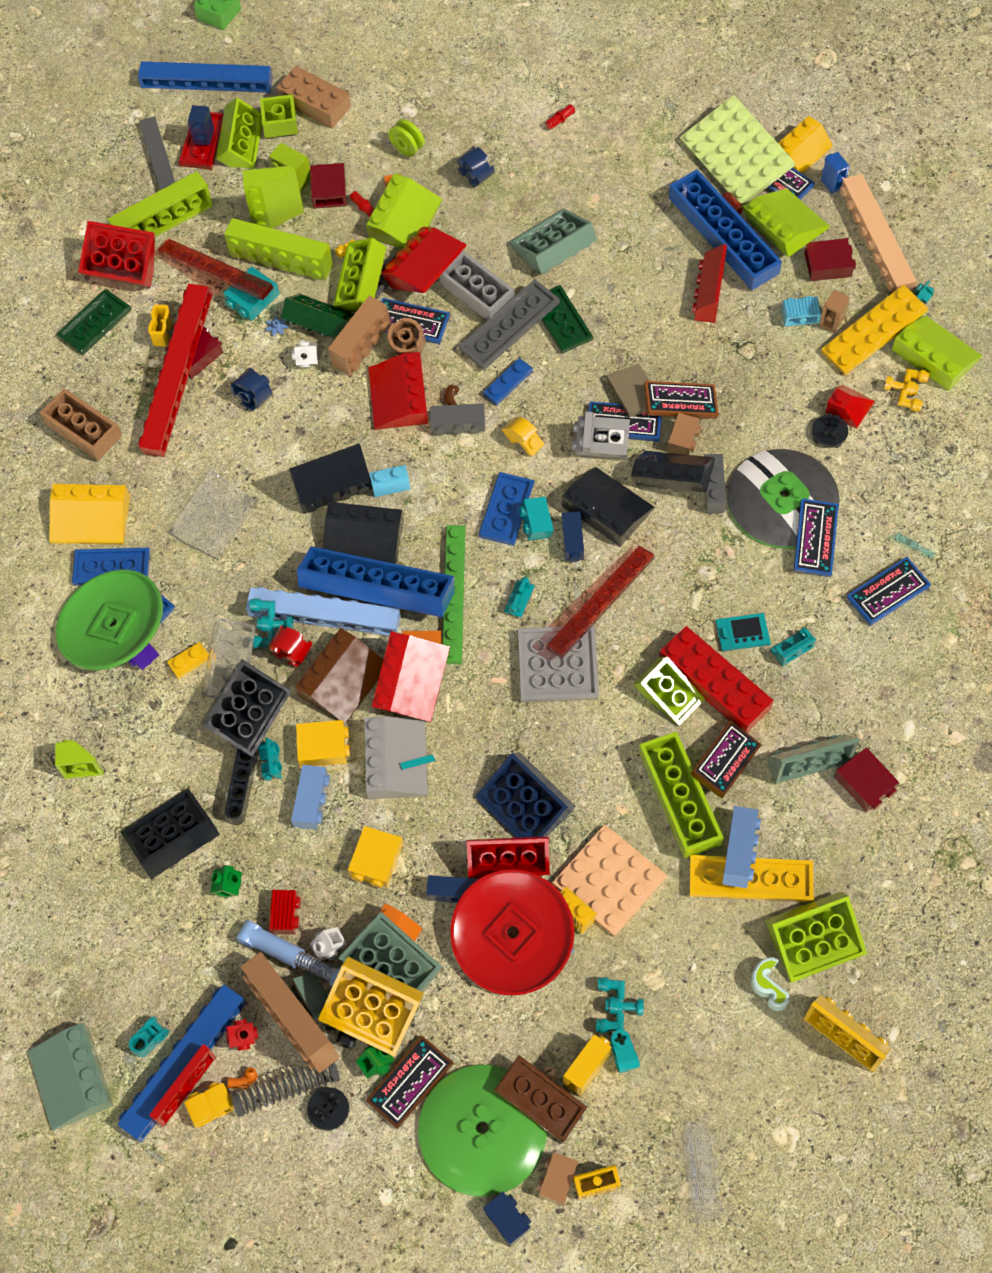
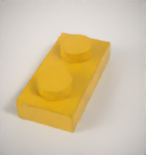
[167,642,211,679]

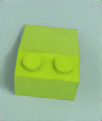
[633,656,705,726]

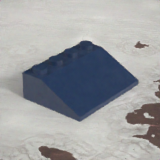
[475,752,576,838]

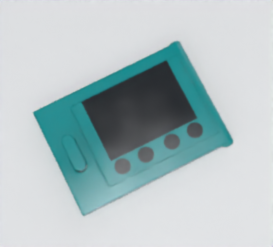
[715,613,771,652]

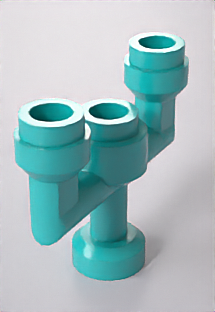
[249,598,293,649]
[596,977,644,1033]

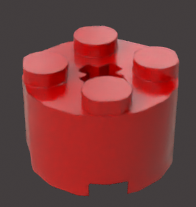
[268,625,313,668]

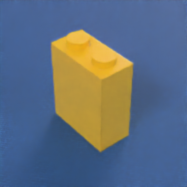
[296,720,350,768]
[348,826,404,888]
[563,1034,612,1097]

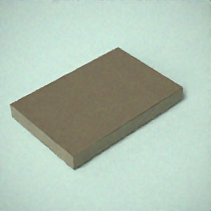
[606,364,649,418]

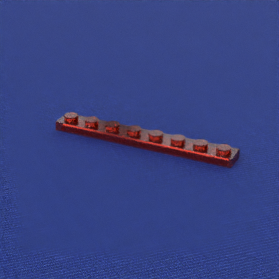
[158,238,274,300]
[547,545,654,659]

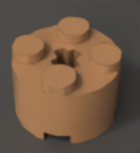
[388,318,426,355]

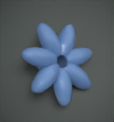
[266,316,289,336]

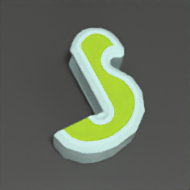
[750,957,789,1011]

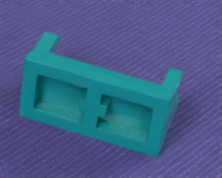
[770,627,816,667]

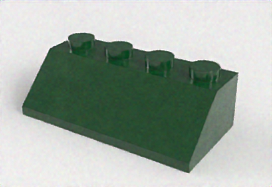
[281,293,354,340]

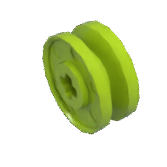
[388,119,425,157]

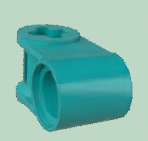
[129,1016,170,1058]
[610,1029,640,1074]

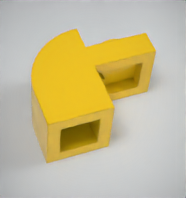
[501,417,544,456]

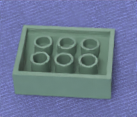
[509,208,597,274]
[767,735,859,784]
[339,912,442,992]
[28,1022,114,1131]

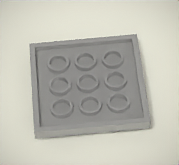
[518,625,599,702]

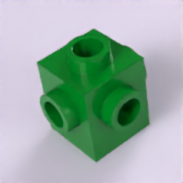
[210,865,242,898]
[355,1045,394,1079]

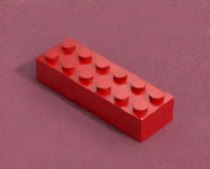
[659,626,774,733]

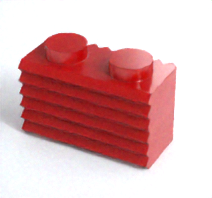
[268,889,301,935]

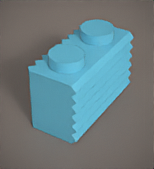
[781,296,822,326]
[370,464,410,497]

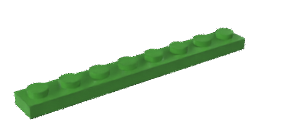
[443,525,466,665]

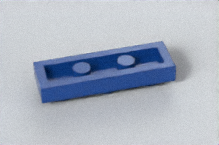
[483,358,533,406]

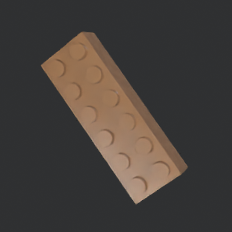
[241,952,340,1074]

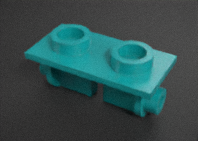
[914,280,934,304]
[504,577,535,618]
[258,738,282,781]

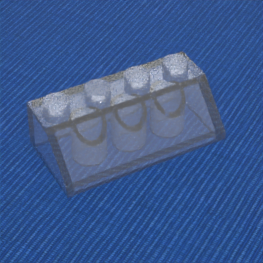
[201,617,256,698]

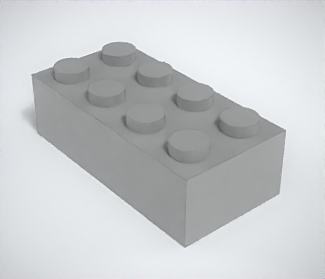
[439,251,515,321]

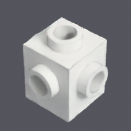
[292,340,319,367]
[310,927,347,961]

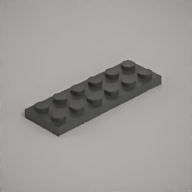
[459,279,560,370]

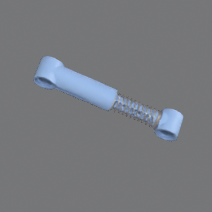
[235,920,341,987]

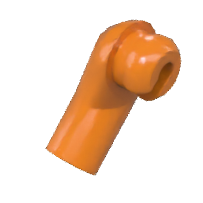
[228,1067,258,1089]

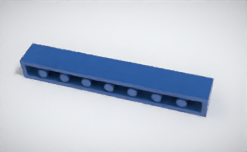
[138,61,273,93]
[117,985,246,1143]

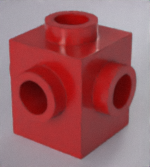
[225,1019,258,1051]

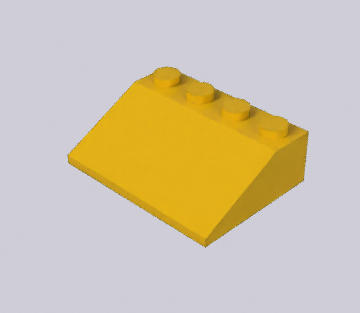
[49,484,130,545]
[318,957,424,1057]
[804,995,891,1072]

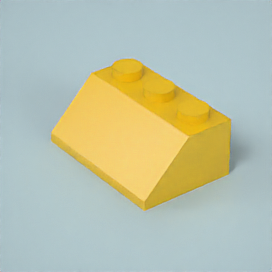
[778,116,833,174]

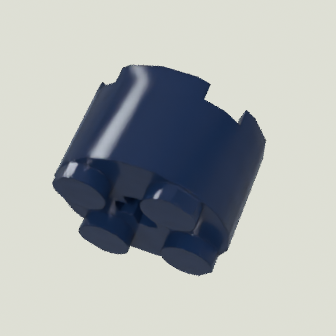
[456,146,495,188]
[230,367,273,411]

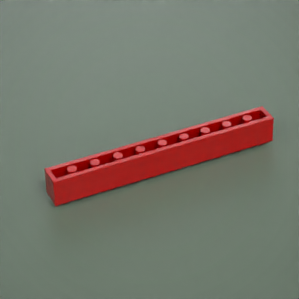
[138,283,213,457]

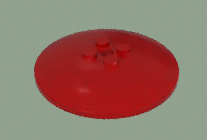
[450,869,575,996]

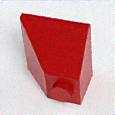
[825,385,875,429]

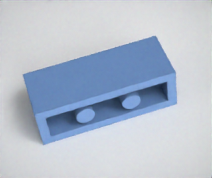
[291,765,330,830]

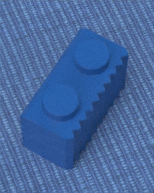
[821,152,850,194]

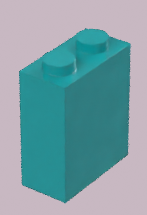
[223,266,280,321]

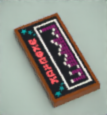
[644,381,719,419]

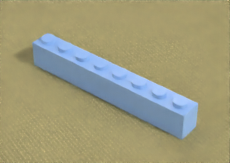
[246,587,401,636]

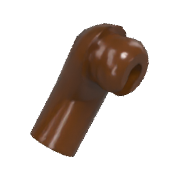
[444,384,459,405]

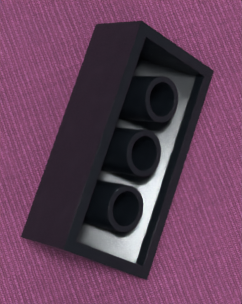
[631,451,715,493]

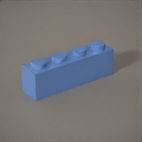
[722,806,761,888]

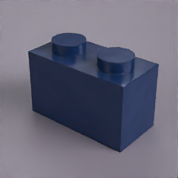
[188,105,214,145]
[483,1191,531,1247]

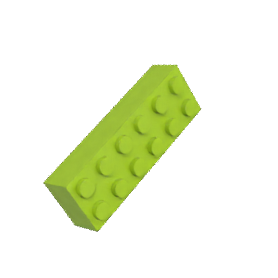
[107,171,213,237]
[224,218,333,281]
[639,731,724,859]

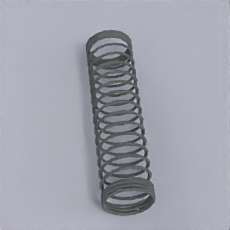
[230,1062,340,1118]

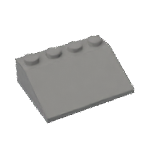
[365,716,428,800]

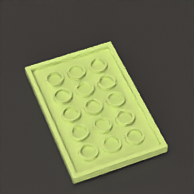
[680,95,795,208]

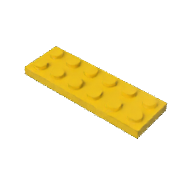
[821,285,928,376]
[689,855,814,902]

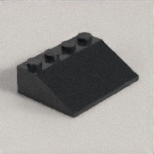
[289,443,372,514]
[562,467,655,547]
[322,502,404,564]
[197,659,292,757]
[120,788,220,879]

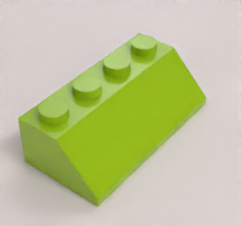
[216,97,262,168]
[333,238,387,312]

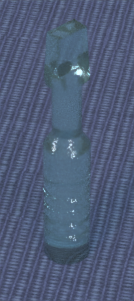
[895,533,936,558]

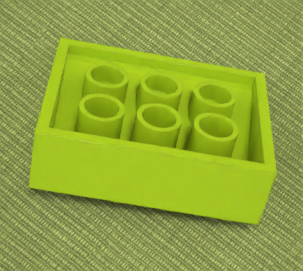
[243,165,304,228]
[366,173,442,249]
[743,189,830,257]
[892,315,983,391]
[765,892,867,983]

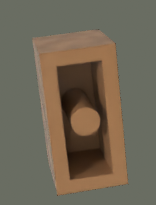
[819,290,850,333]
[667,413,702,455]
[536,1152,578,1207]

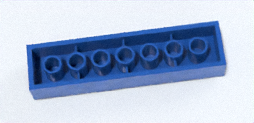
[669,169,782,290]
[297,546,454,617]

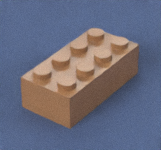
[276,66,351,129]
[328,295,391,376]
[40,388,122,461]

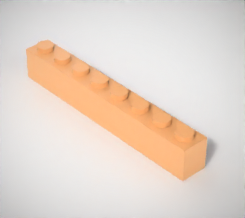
[840,174,917,293]

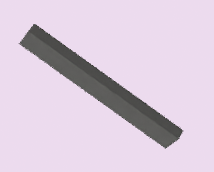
[139,116,175,190]

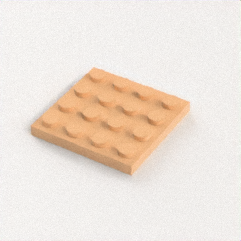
[552,825,667,937]

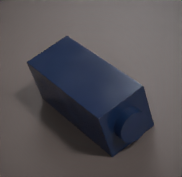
[562,512,584,562]
[426,875,477,903]

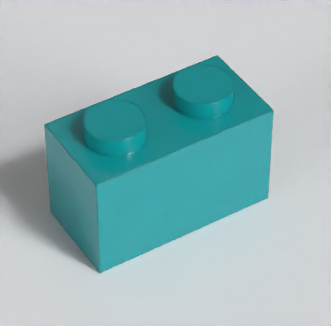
[519,497,554,541]

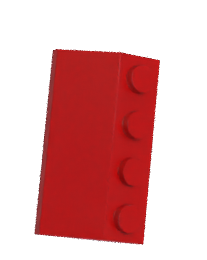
[692,244,727,323]
[467,837,550,878]

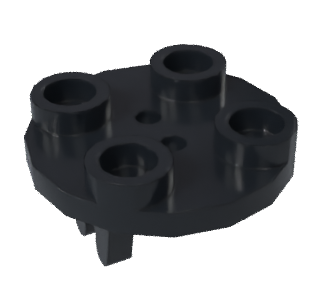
[812,413,848,448]
[307,1087,350,1132]

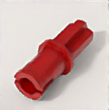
[545,104,576,129]
[350,191,375,217]

